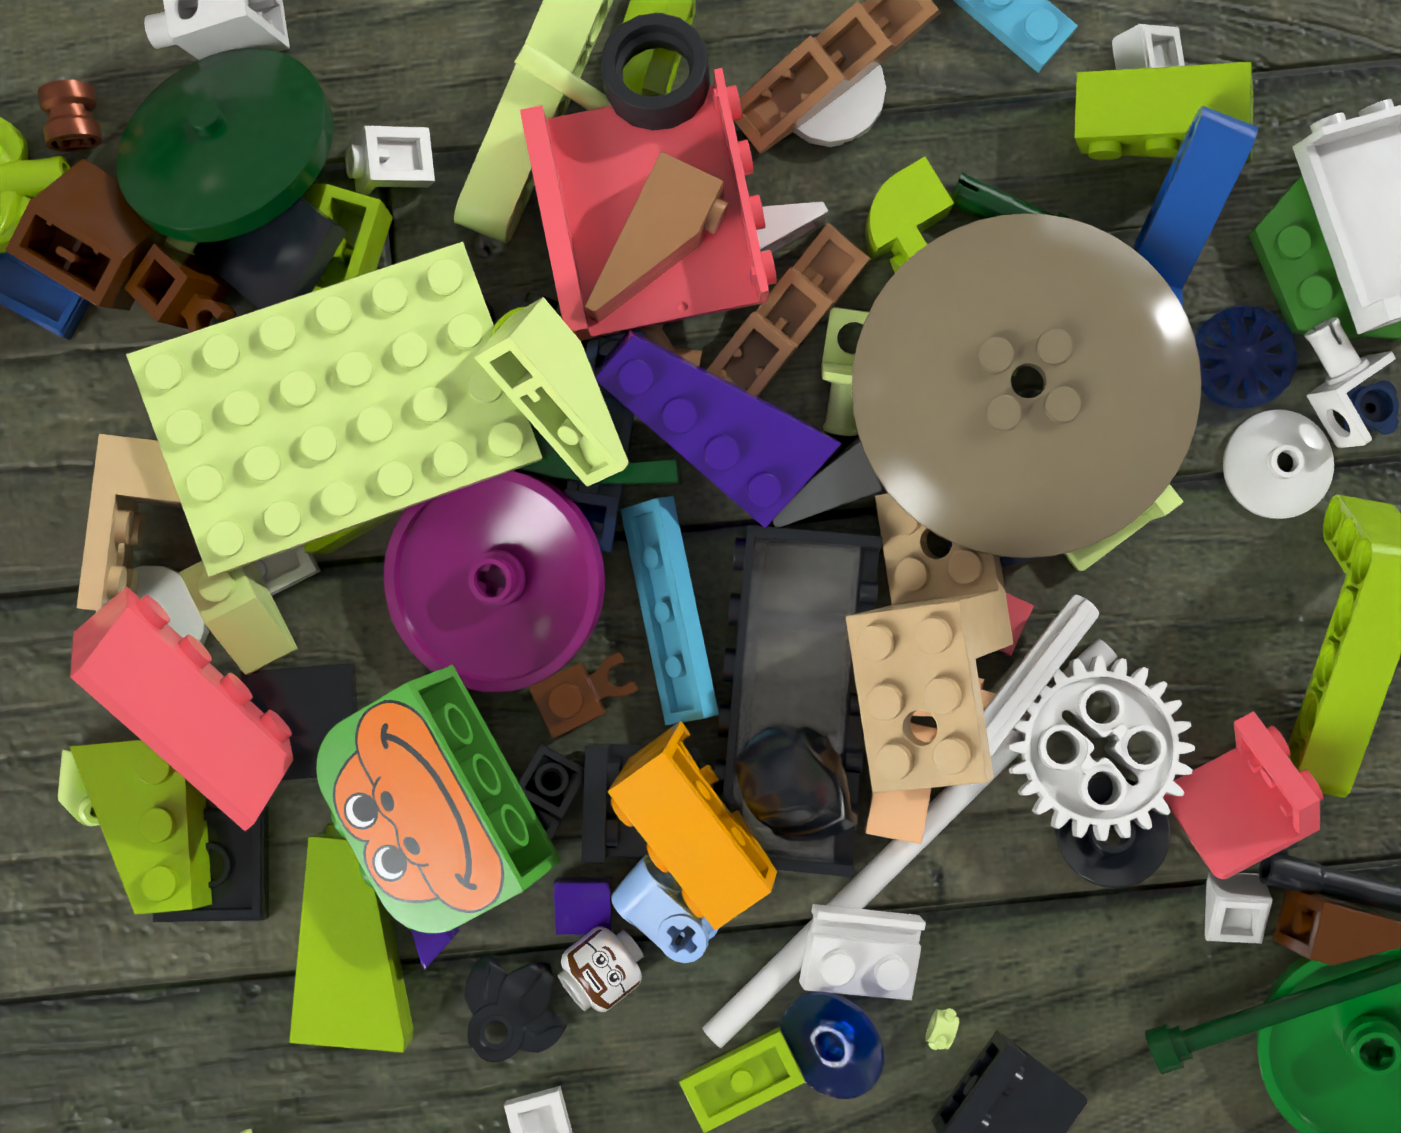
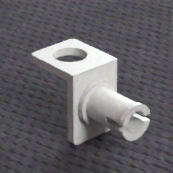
[1304,317,1396,448]

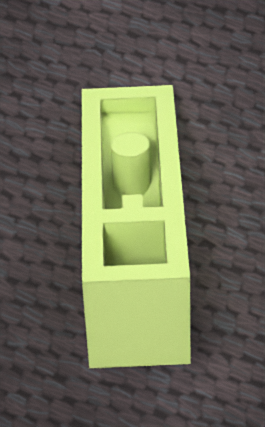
[474,297,629,487]

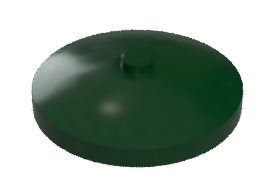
[116,48,334,242]

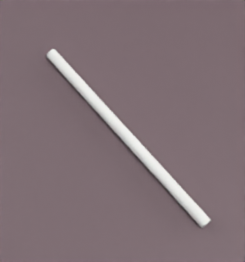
[702,638,1117,1048]

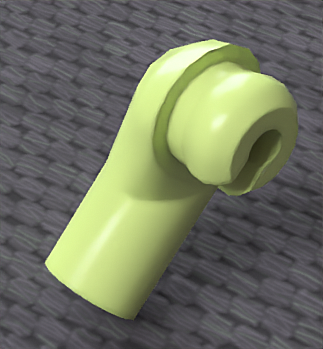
[58,748,100,827]

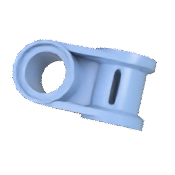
[611,853,719,963]

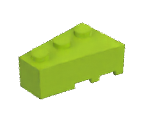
[1074,62,1254,162]

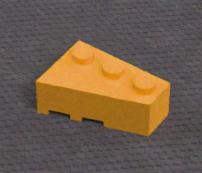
[608,721,777,930]

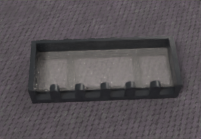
[713,525,883,877]

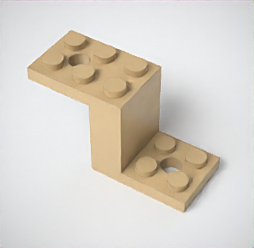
[77,434,183,611]
[846,493,1013,793]

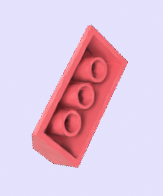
[70,586,294,831]

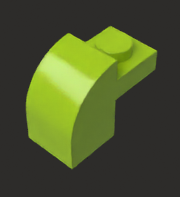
[865,156,954,273]

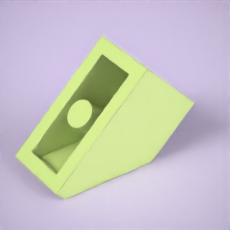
[179,561,298,675]

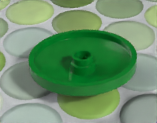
[1256,947,1401,1133]

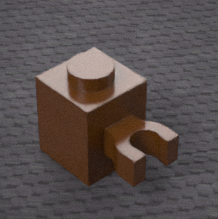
[124,243,237,333]
[529,652,639,738]

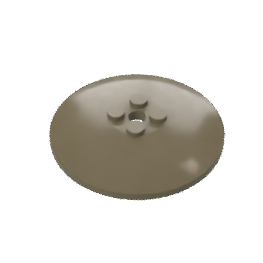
[852,214,1201,558]

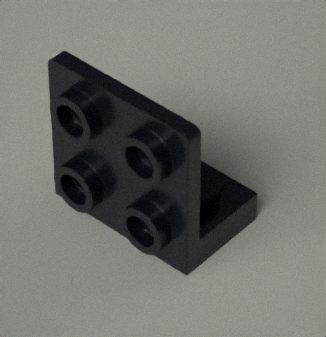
[581,743,700,863]
[931,1030,1087,1133]

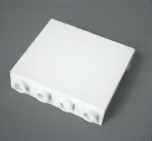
[1292,99,1401,335]

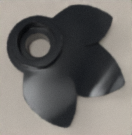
[464,955,568,1062]

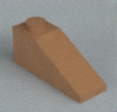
[585,152,729,322]

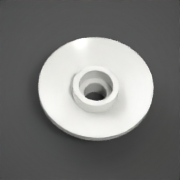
[1223,410,1334,519]

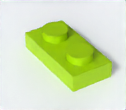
[679,1027,805,1133]

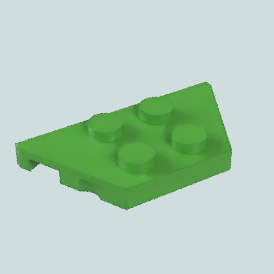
[1248,175,1401,342]

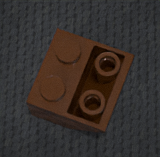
[5,159,167,311]

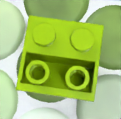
[302,184,393,292]

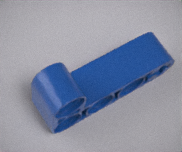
[1132,106,1258,306]

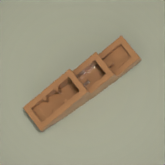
[735,0,941,154]
[707,223,872,397]

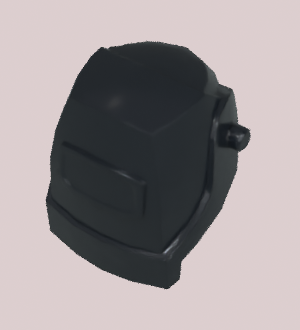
[736,724,857,842]

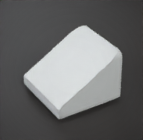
[1112,24,1185,70]
[1205,872,1273,944]

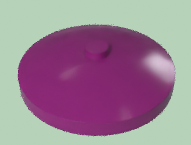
[384,469,605,692]

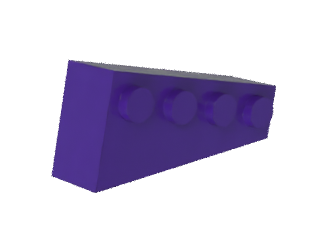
[593,330,841,528]

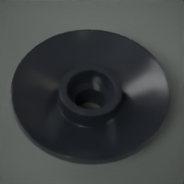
[1055,776,1170,888]

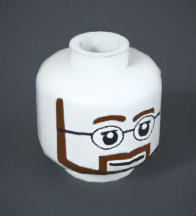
[558,926,644,1012]

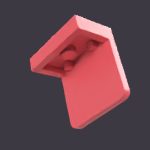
[1163,711,1324,879]

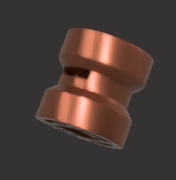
[38,80,102,152]

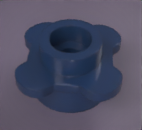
[1342,380,1399,435]

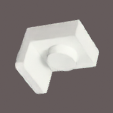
[345,126,435,195]

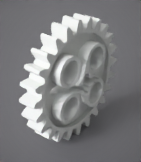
[1006,656,1195,841]

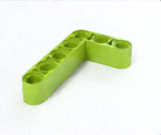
[1288,494,1401,798]

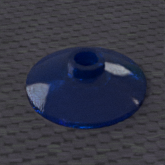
[780,992,884,1099]

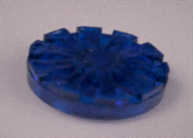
[1195,306,1297,409]

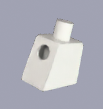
[144,0,290,60]

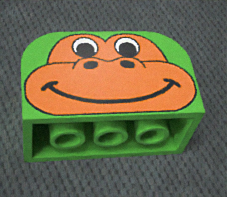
[316,665,562,933]

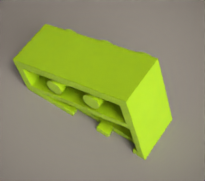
[69,740,212,915]

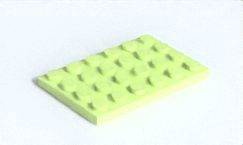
[126,242,542,577]

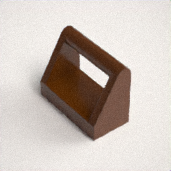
[1272,889,1401,965]

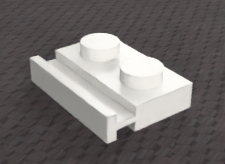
[799,904,926,1000]

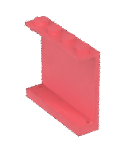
[520,68,777,341]

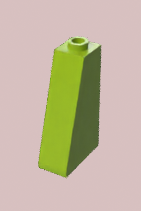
[289,823,414,1053]

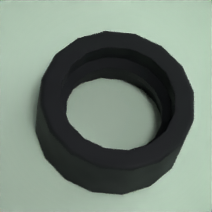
[601,13,710,131]

